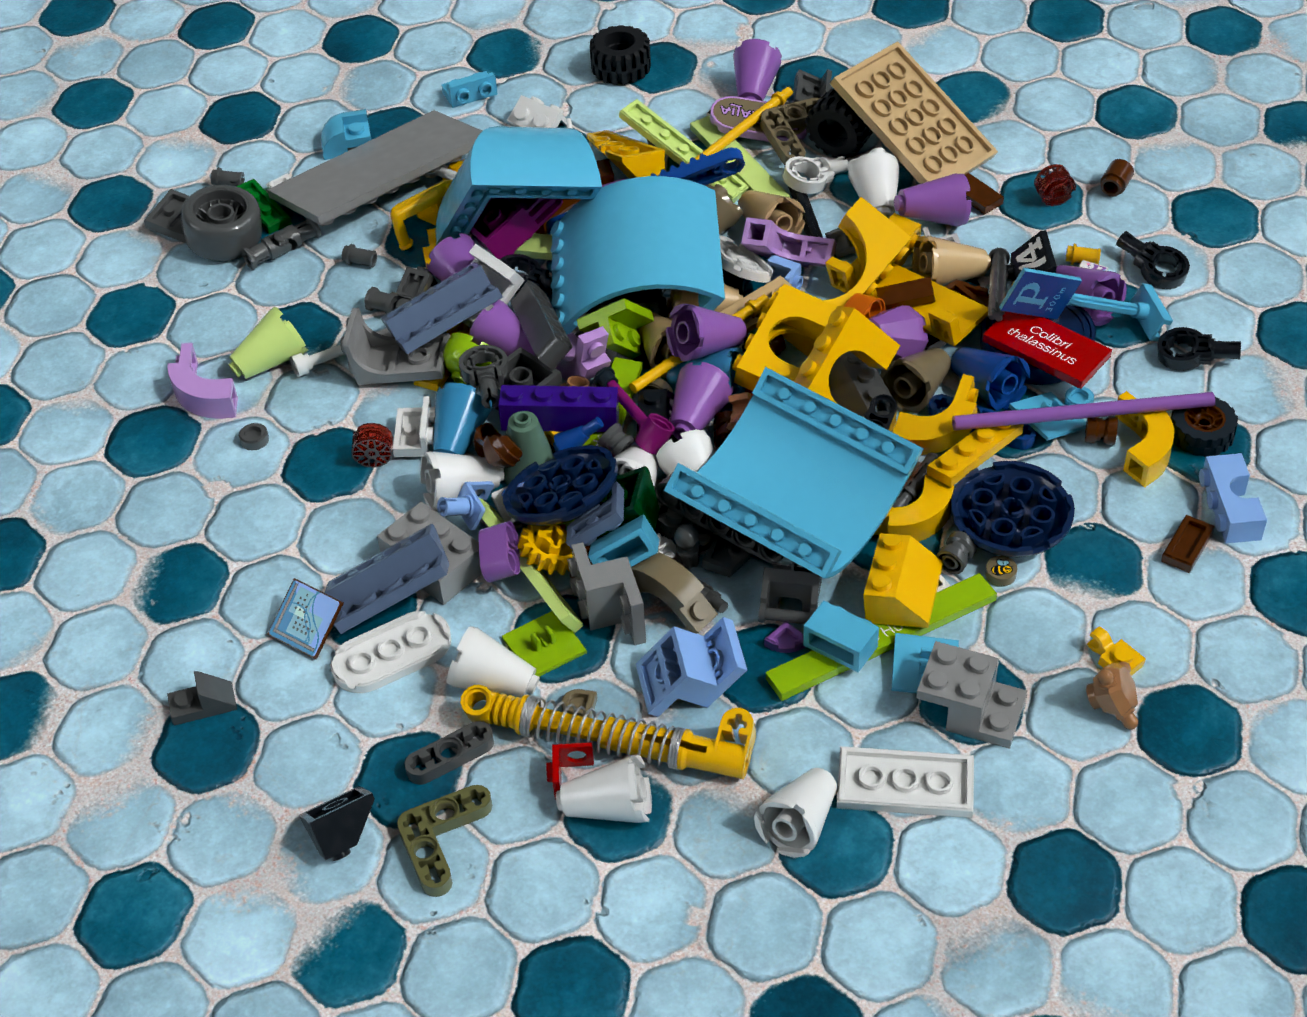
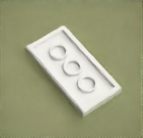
[837,746,974,818]

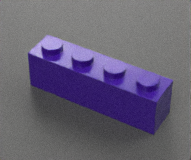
[498,385,619,432]

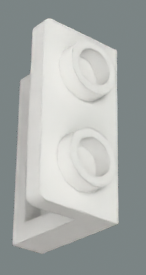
[507,95,567,128]
[393,396,435,457]

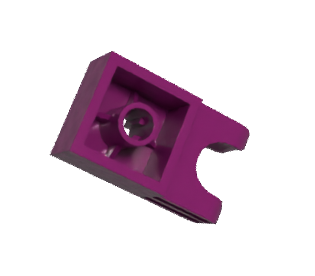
[470,198,563,260]

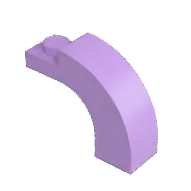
[741,217,837,268]
[556,326,611,381]
[167,343,238,419]

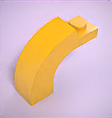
[893,374,979,455]
[1116,391,1174,488]
[874,475,954,542]

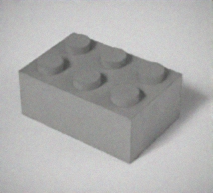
[377,501,482,605]

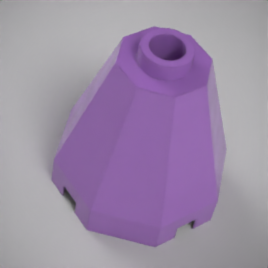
[869,305,929,361]

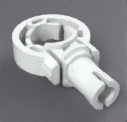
[782,156,848,194]

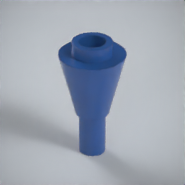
[553,417,604,452]

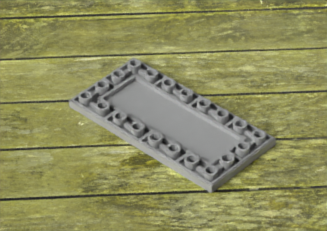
[267,110,482,226]

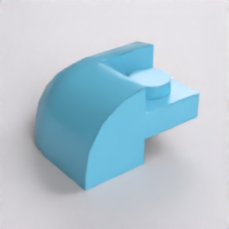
[321,109,371,160]

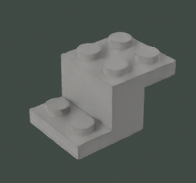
[568,542,646,646]
[916,641,1028,749]

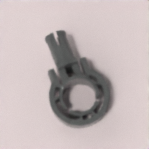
[459,345,509,409]

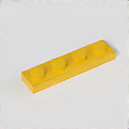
[927,424,1024,488]

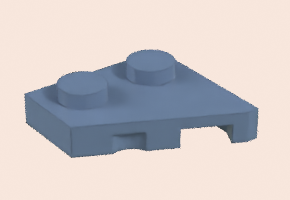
[566,482,624,548]

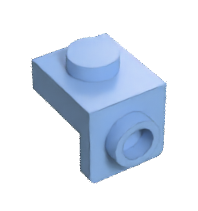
[767,254,803,290]

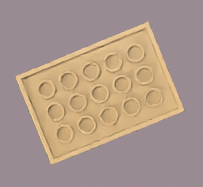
[830,41,998,184]

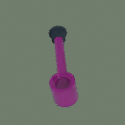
[594,367,675,455]

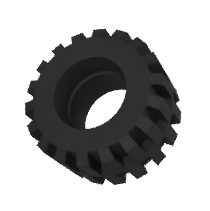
[589,25,651,85]
[805,88,873,159]

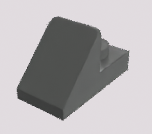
[167,671,237,726]

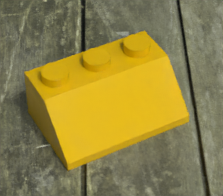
[863,533,943,628]

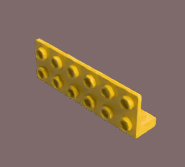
[825,256,988,347]

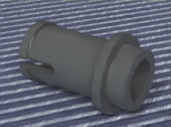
[211,167,245,186]
[342,244,377,268]

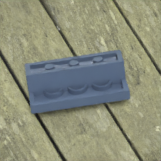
[381,262,503,354]
[324,523,449,634]

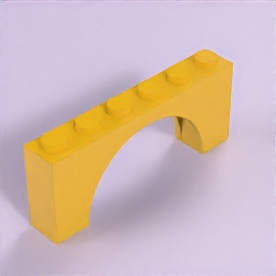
[758,197,912,357]

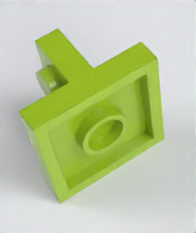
[577,298,654,359]

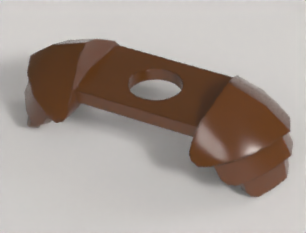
[474,422,523,468]

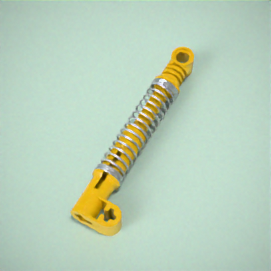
[460,685,756,780]

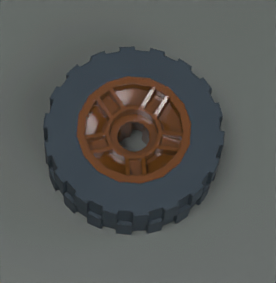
[1171,397,1238,457]

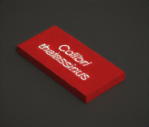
[983,311,1112,389]

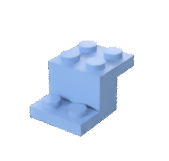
[636,617,747,717]

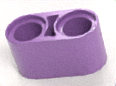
[478,521,520,583]

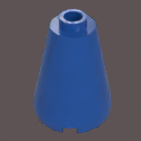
[951,347,1030,411]

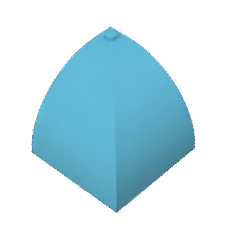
[436,126,602,245]

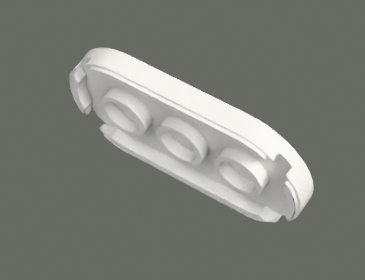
[719,235,774,283]
[330,611,451,693]

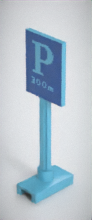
[999,268,1173,342]

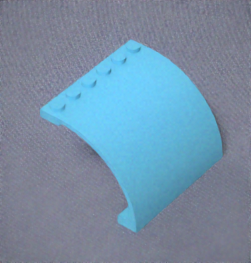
[550,176,725,334]
[664,367,924,579]

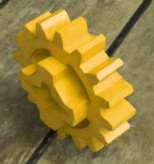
[518,524,572,575]

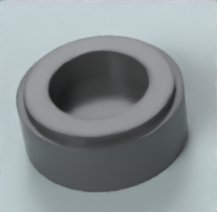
[239,423,269,450]

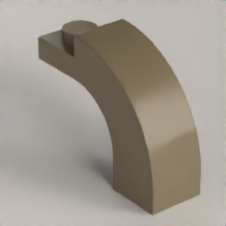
[631,552,718,634]

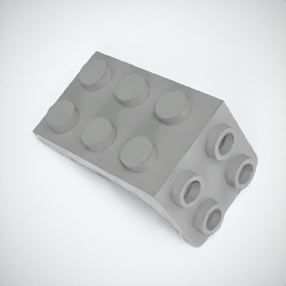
[340,308,450,385]

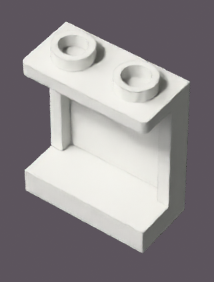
[462,244,525,329]

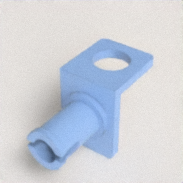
[437,481,494,530]

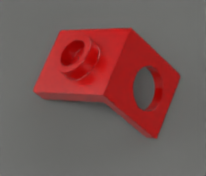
[546,742,594,800]

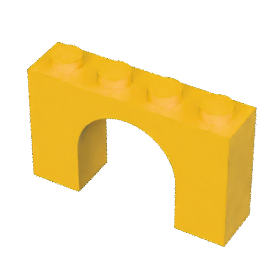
[732,284,837,391]
[794,306,901,403]

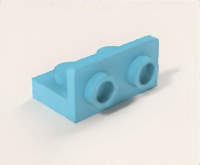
[441,71,498,108]

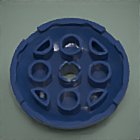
[503,445,618,526]
[951,461,1075,557]

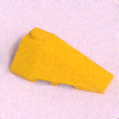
[587,130,665,179]

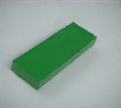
[236,179,292,234]

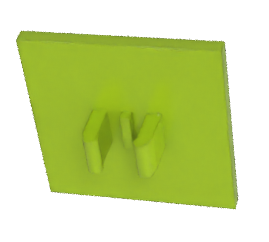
[502,611,587,677]

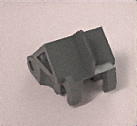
[758,561,822,624]

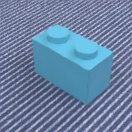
[588,514,660,567]
[803,601,879,673]

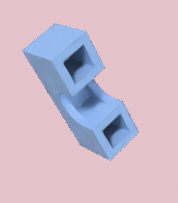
[1199,453,1267,544]

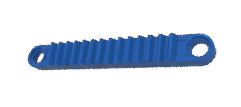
[546,148,745,235]

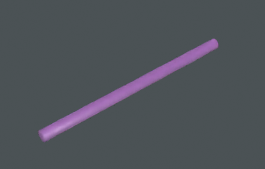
[952,392,1215,431]

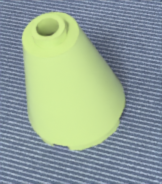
[228,307,308,379]

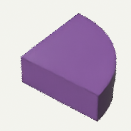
[764,622,806,653]

